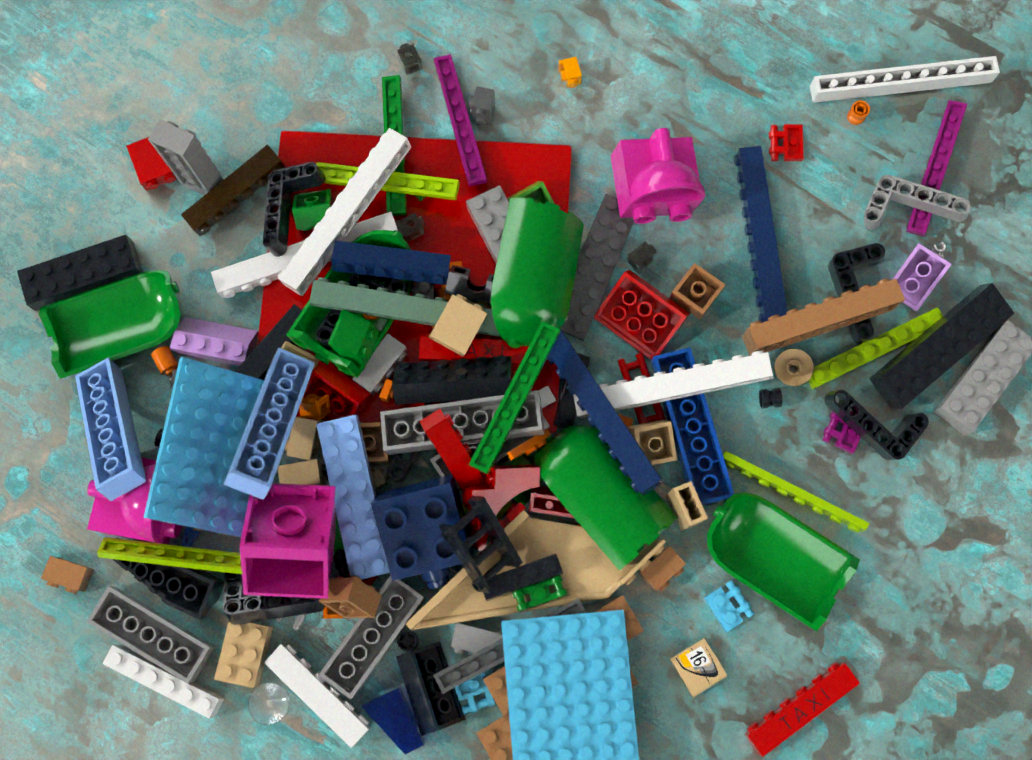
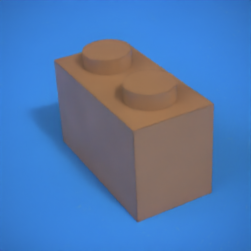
[639,546,686,591]
[41,556,94,594]

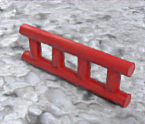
[617,353,666,424]

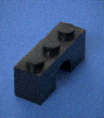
[445,265,494,306]

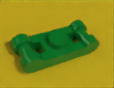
[512,575,568,612]

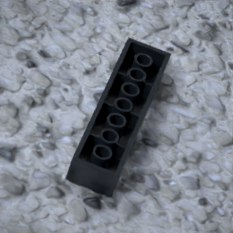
[869,283,1015,409]

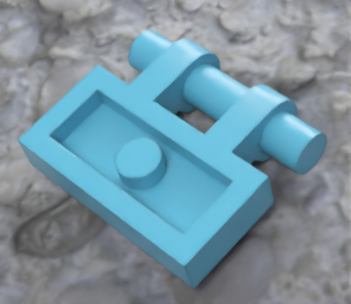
[703,580,755,632]
[455,668,496,715]

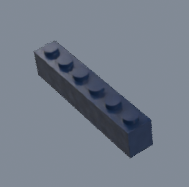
[331,240,451,285]

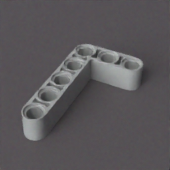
[863,175,971,230]

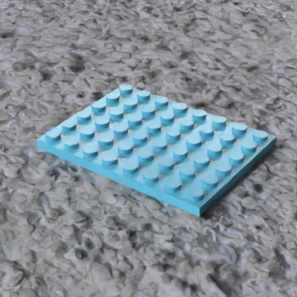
[144,357,264,537]
[501,610,639,760]

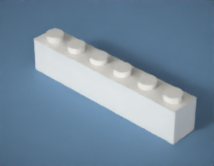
[264,644,371,748]
[102,645,225,718]

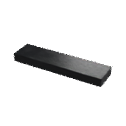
[553,353,590,429]

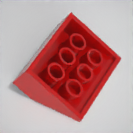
[594,269,690,360]

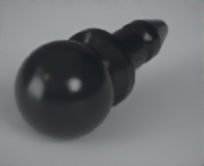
[333,549,348,578]

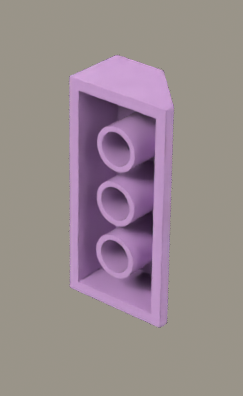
[170,317,258,366]

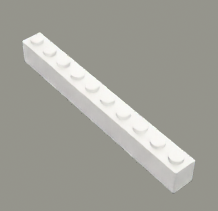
[810,56,1000,103]
[278,128,411,296]
[211,212,398,298]
[573,351,774,418]

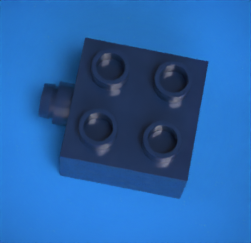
[371,474,474,589]

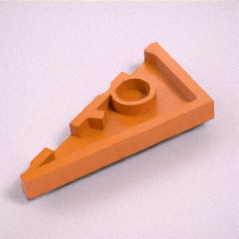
[507,429,551,460]

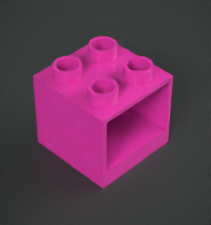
[240,483,336,599]

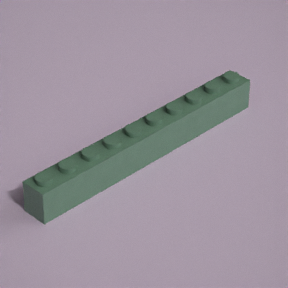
[310,278,501,337]

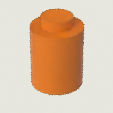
[151,346,178,376]

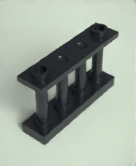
[439,496,523,594]

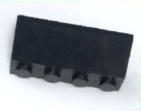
[396,641,466,736]

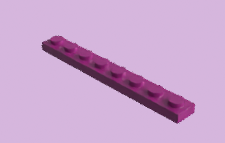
[434,54,487,187]
[906,100,967,237]

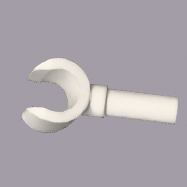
[932,242,946,258]

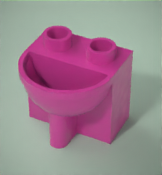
[610,128,705,224]
[87,457,182,545]

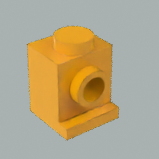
[558,57,582,88]

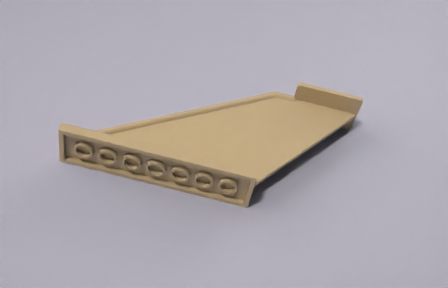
[406,510,666,630]

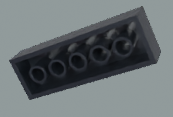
[17,234,143,311]
[392,355,514,405]

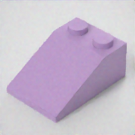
[892,243,951,311]

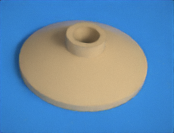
[774,349,814,386]

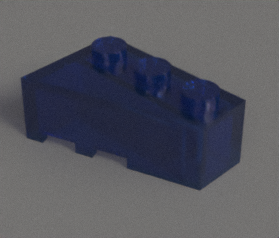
[361,687,426,754]

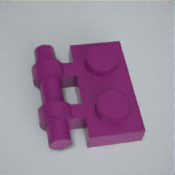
[822,411,866,454]

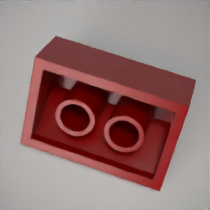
[303,363,371,420]

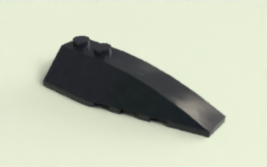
[112,537,224,620]

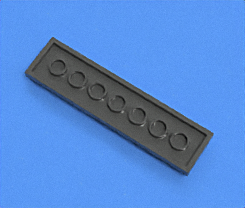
[560,194,634,341]

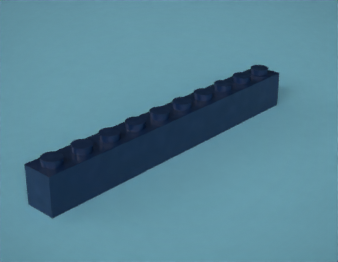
[734,146,787,323]
[547,328,664,496]

